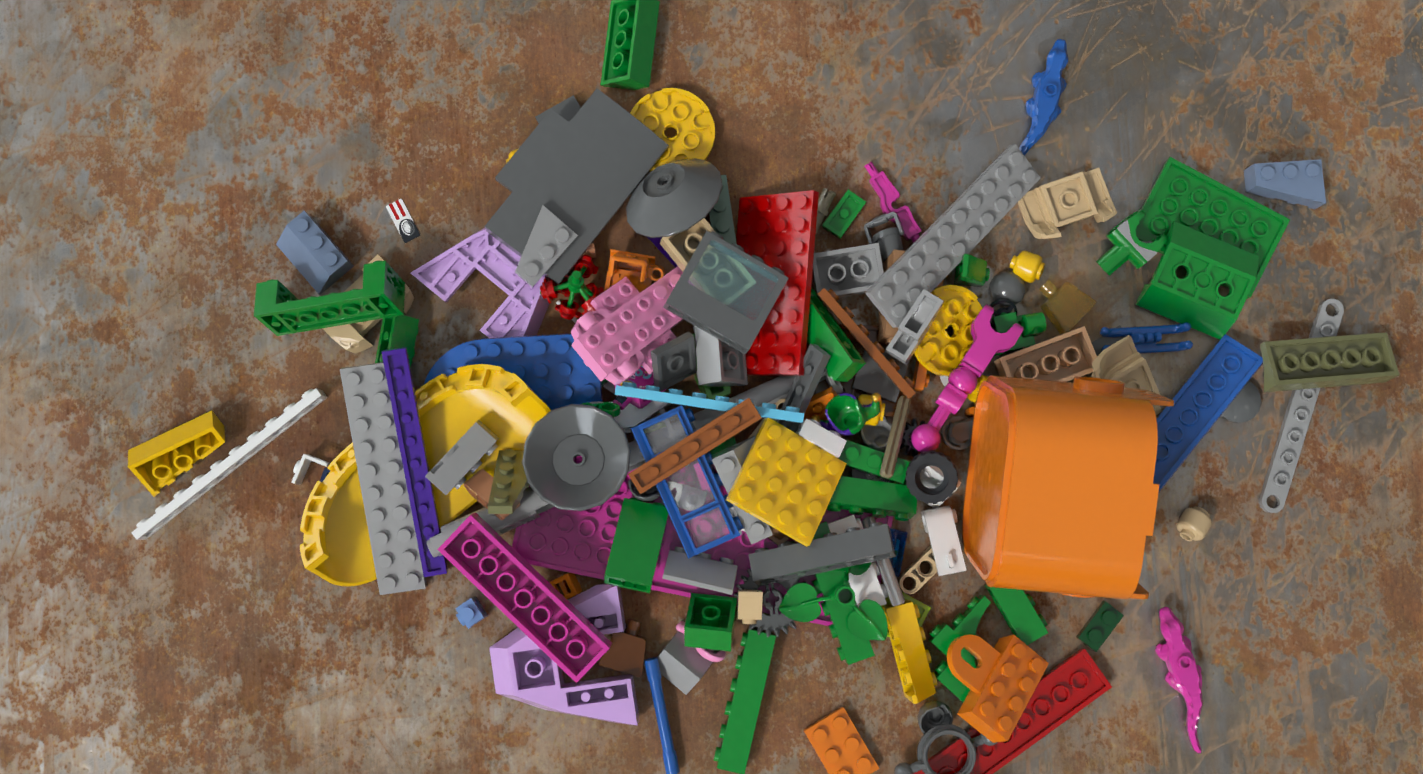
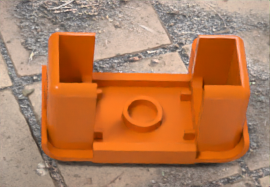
[604,249,665,293]

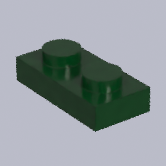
[1076,601,1124,652]

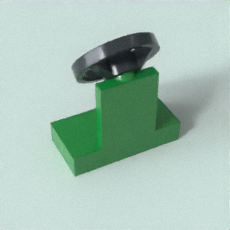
[989,299,1036,356]

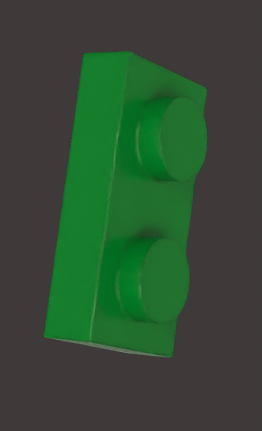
[822,189,866,239]

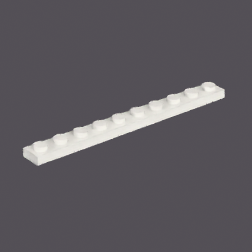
[131,388,328,540]

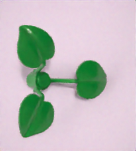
[779,562,888,641]

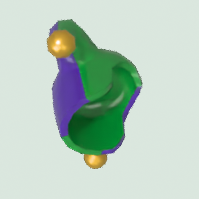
[810,393,881,435]

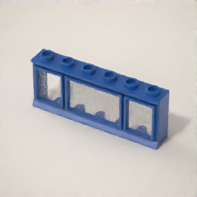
[631,405,744,559]

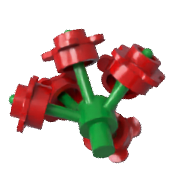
[540,255,604,320]

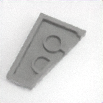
[515,205,578,288]

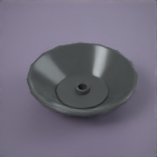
[626,158,723,238]
[522,404,631,511]

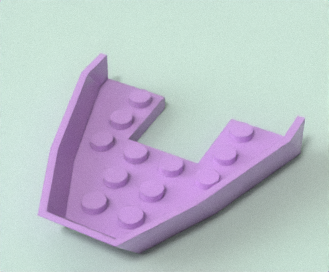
[411,228,551,338]

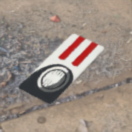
[386,199,420,243]

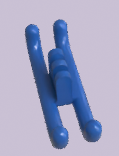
[1100,322,1193,353]

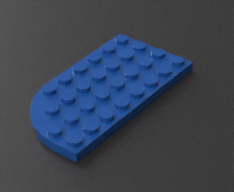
[423,333,603,410]

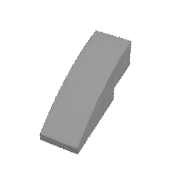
[886,289,944,365]

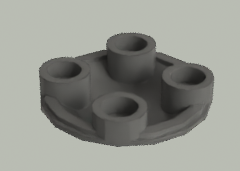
[1221,381,1261,423]

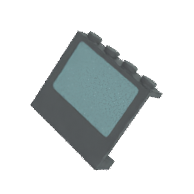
[663,231,788,354]

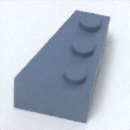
[1244,159,1326,210]

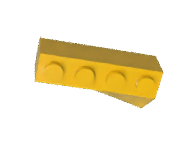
[128,411,225,497]
[882,600,937,704]

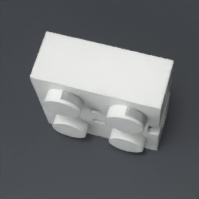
[796,418,847,458]

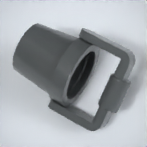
[864,212,905,262]

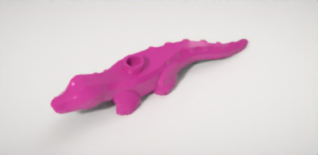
[1155,606,1203,753]

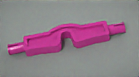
[864,161,921,243]

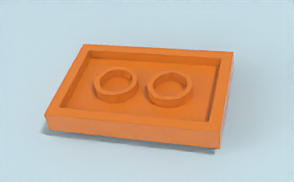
[803,706,880,774]

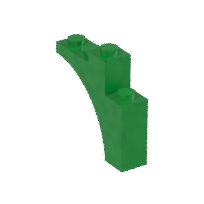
[928,595,991,703]

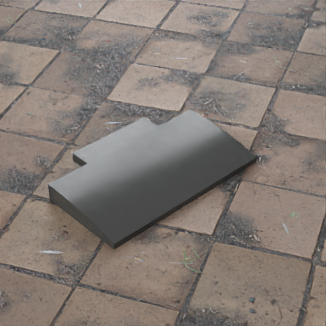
[484,89,669,285]

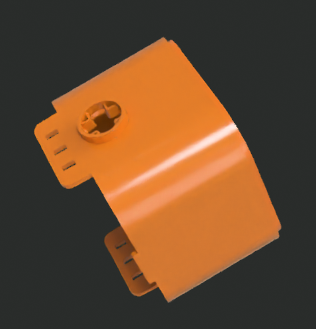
[962,375,1174,599]

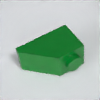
[954,254,990,287]

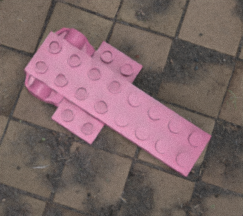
[571,266,694,385]

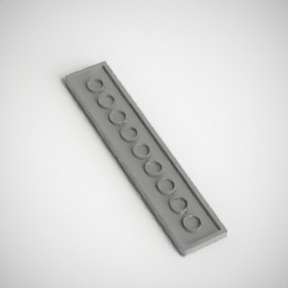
[865,144,1040,328]
[340,362,427,595]

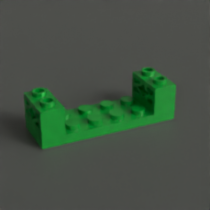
[254,261,405,336]

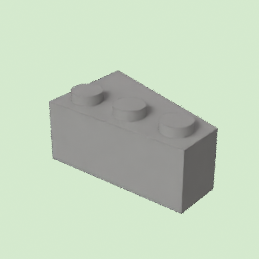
[425,420,499,495]

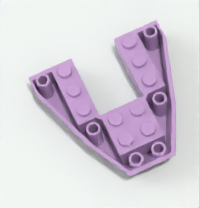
[489,584,639,725]

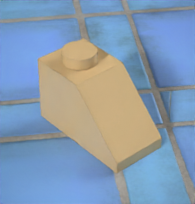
[738,589,763,624]

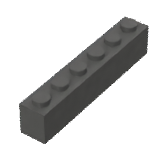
[749,522,896,587]

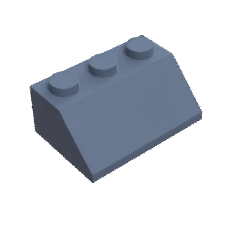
[276,211,354,295]

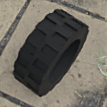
[905,450,958,504]

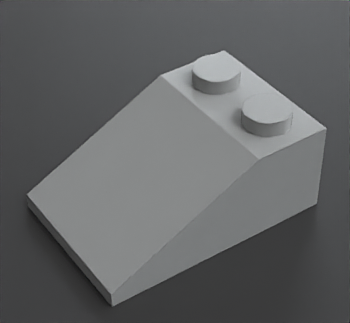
[813,243,884,302]

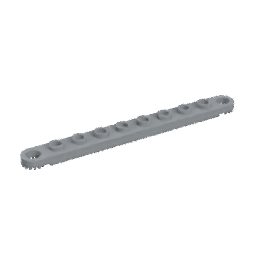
[1258,299,1344,513]

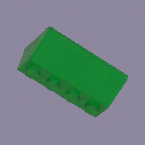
[600,0,660,90]

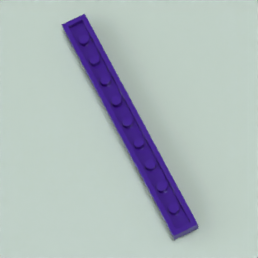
[382,347,448,577]

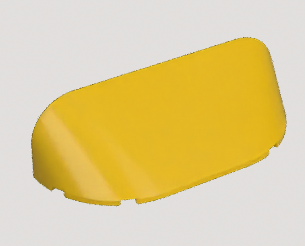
[300,364,551,586]

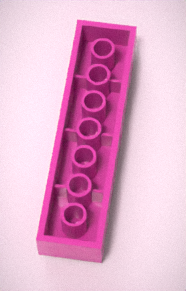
[437,512,612,683]

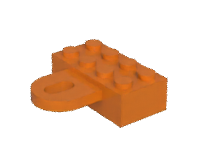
[947,634,1049,743]

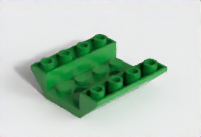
[1136,221,1259,340]

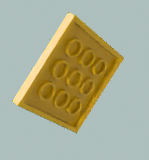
[726,418,847,547]

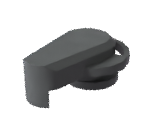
[941,416,973,450]

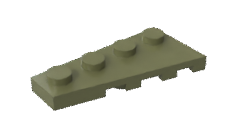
[488,449,530,514]

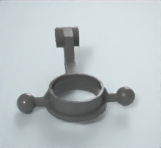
[894,724,997,774]

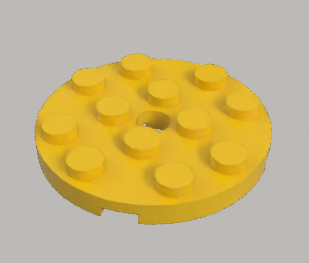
[630,88,715,172]
[914,285,982,377]

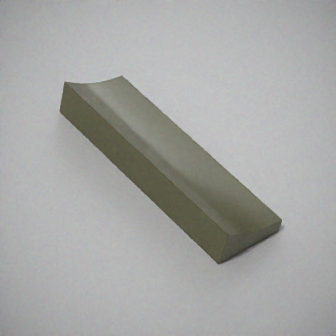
[1260,332,1399,392]

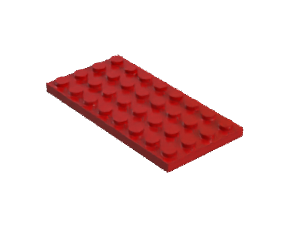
[730,190,819,376]

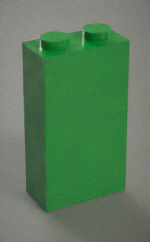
[604,497,669,593]

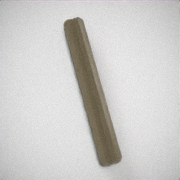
[880,396,911,479]

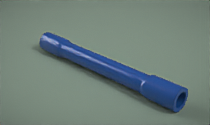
[644,657,680,774]

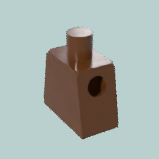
[599,619,647,678]

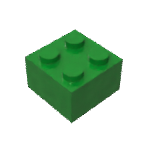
[684,593,737,652]

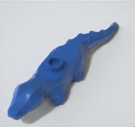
[1019,39,1069,156]

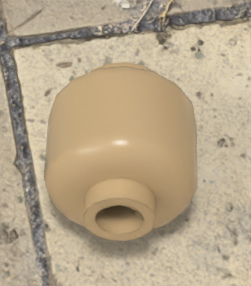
[1176,506,1212,541]

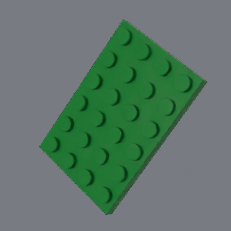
[1136,157,1290,299]

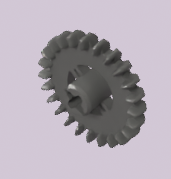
[734,568,806,637]

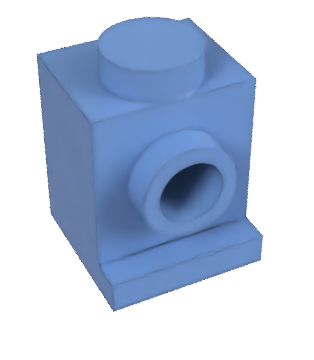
[455,597,488,629]

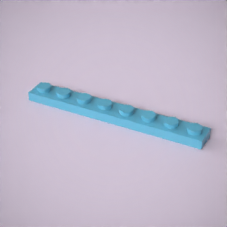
[615,382,804,423]

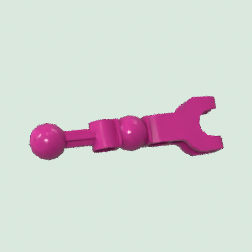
[911,304,1024,452]

